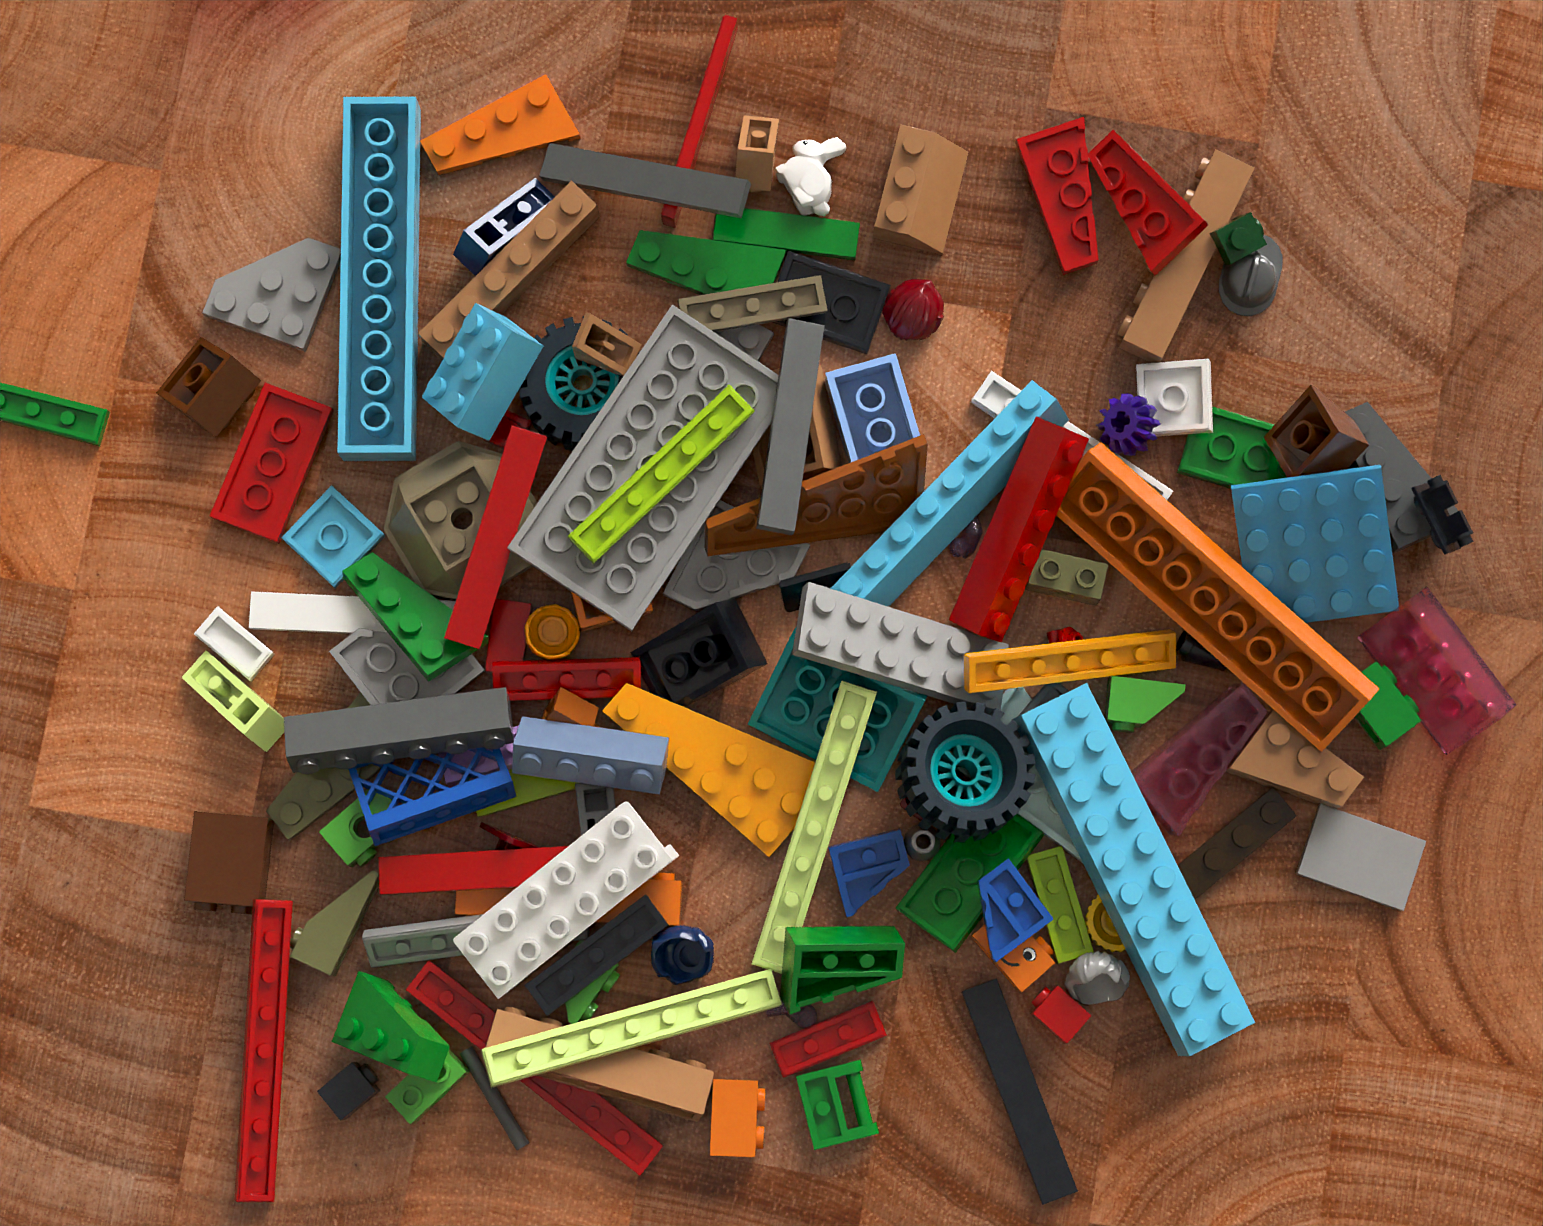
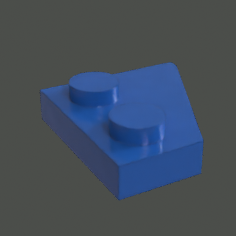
[828,828,910,917]

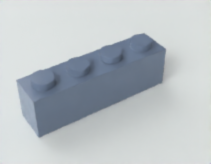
[512,716,669,794]

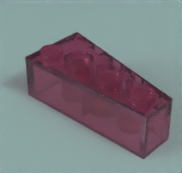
[1131,683,1268,836]

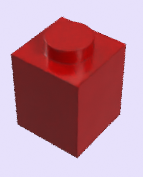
[1030,985,1092,1044]

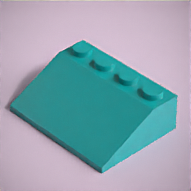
[748,628,928,792]

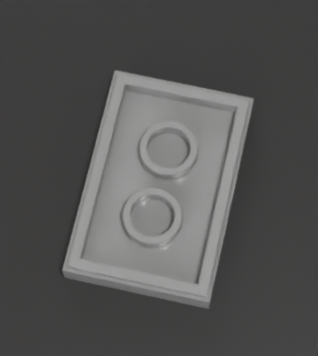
[1296,804,1426,911]

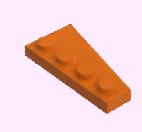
[420,74,581,175]

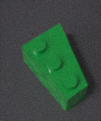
[780,926,905,1015]
[332,971,450,1083]

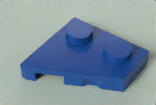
[977,858,1053,963]

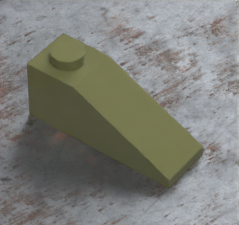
[290,870,379,976]

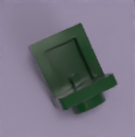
[1210,212,1267,265]

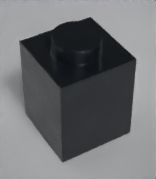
[317,1062,381,1121]

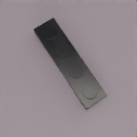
[525,894,669,1016]

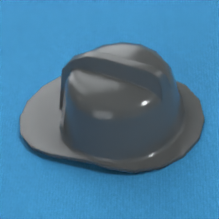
[1219,235,1283,316]

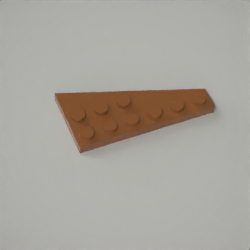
[704,434,928,556]

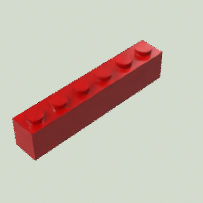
[949,416,1089,642]

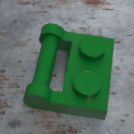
[796,1060,879,1150]

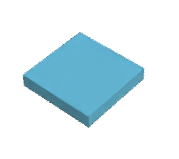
[281,485,385,589]

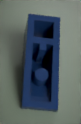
[453,178,555,276]

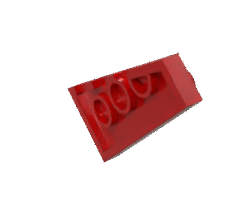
[1015,117,1099,275]
[1088,130,1208,276]

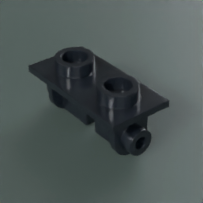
[1411,475,1474,555]

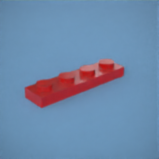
[492,657,641,701]

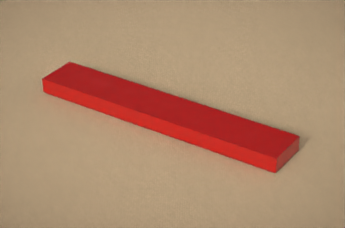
[661,15,738,228]
[444,425,547,649]
[378,846,568,895]

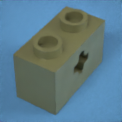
[1025,549,1108,606]

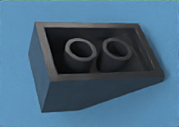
[630,599,768,707]

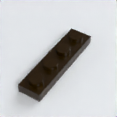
[1178,787,1297,900]

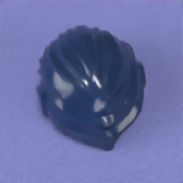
[651,925,714,985]

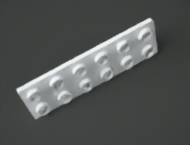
[453,801,679,999]

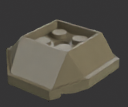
[384,441,537,601]

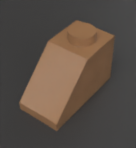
[735,115,779,192]

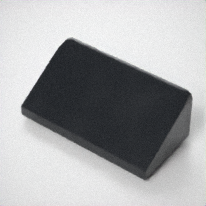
[779,562,851,612]

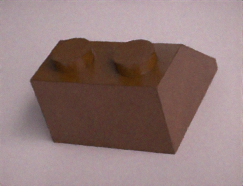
[156,337,261,437]
[1264,385,1369,478]

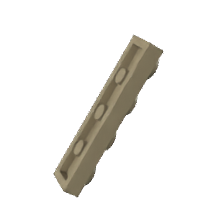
[677,275,828,332]

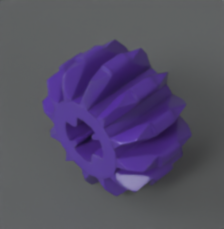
[1096,393,1161,456]

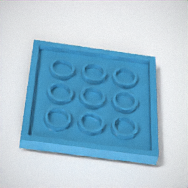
[1231,465,1400,623]

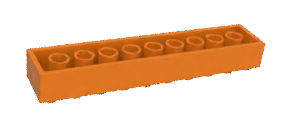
[1056,442,1380,752]

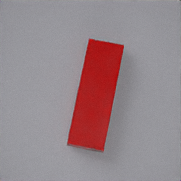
[769,1001,887,1078]

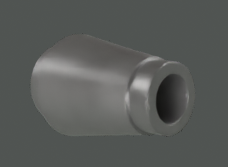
[904,825,940,861]

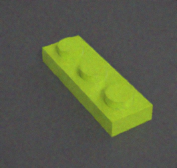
[1026,846,1094,964]

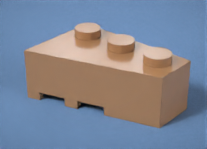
[1224,709,1364,809]

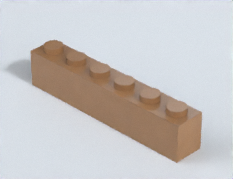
[1118,149,1255,363]
[418,180,600,361]
[482,1007,714,1122]

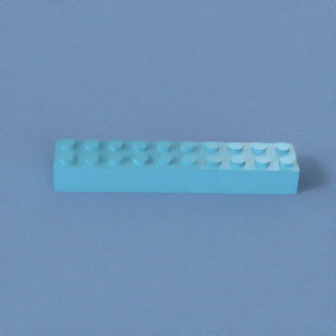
[337,97,421,461]
[1013,683,1255,1056]

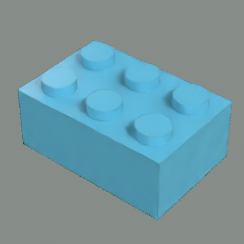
[422,303,544,441]

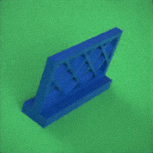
[348,747,517,846]

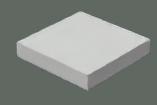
[1136,359,1213,437]

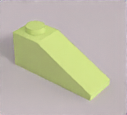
[182,650,284,752]

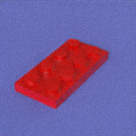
[209,382,334,544]

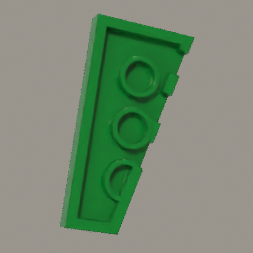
[626,230,787,295]
[342,552,489,682]

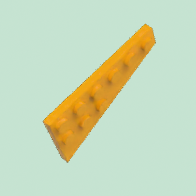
[602,683,815,857]

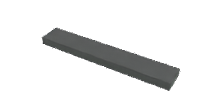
[539,143,751,218]
[756,318,825,535]

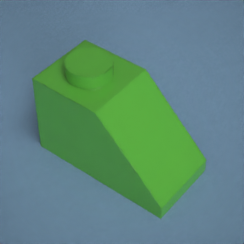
[1104,676,1186,733]

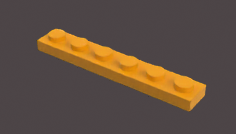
[964,629,1176,693]

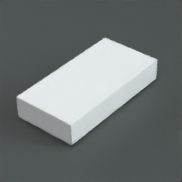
[194,606,275,681]

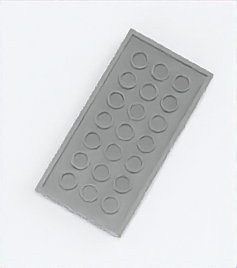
[507,305,779,632]

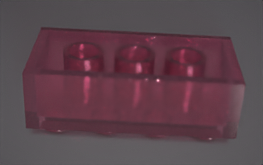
[1357,587,1517,755]

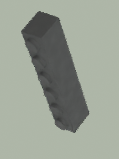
[284,687,514,774]

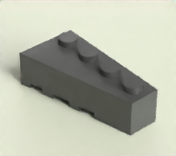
[1345,402,1458,554]

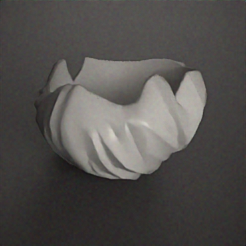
[1064,951,1130,1005]

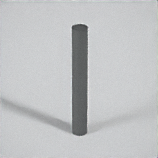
[460,1046,529,1150]

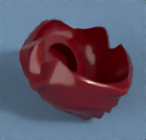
[882,279,944,340]

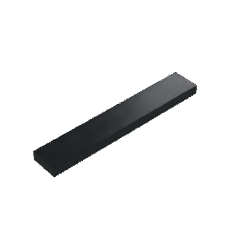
[961,978,1078,1205]

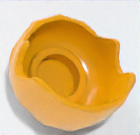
[524,604,580,660]

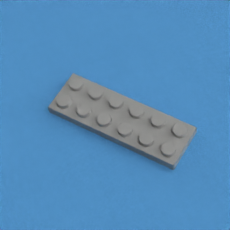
[792,582,1009,714]

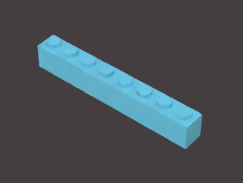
[830,380,1069,607]

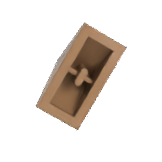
[572,313,642,377]

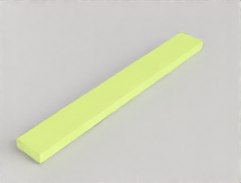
[752,680,877,974]
[481,969,782,1088]

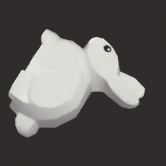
[774,137,846,216]

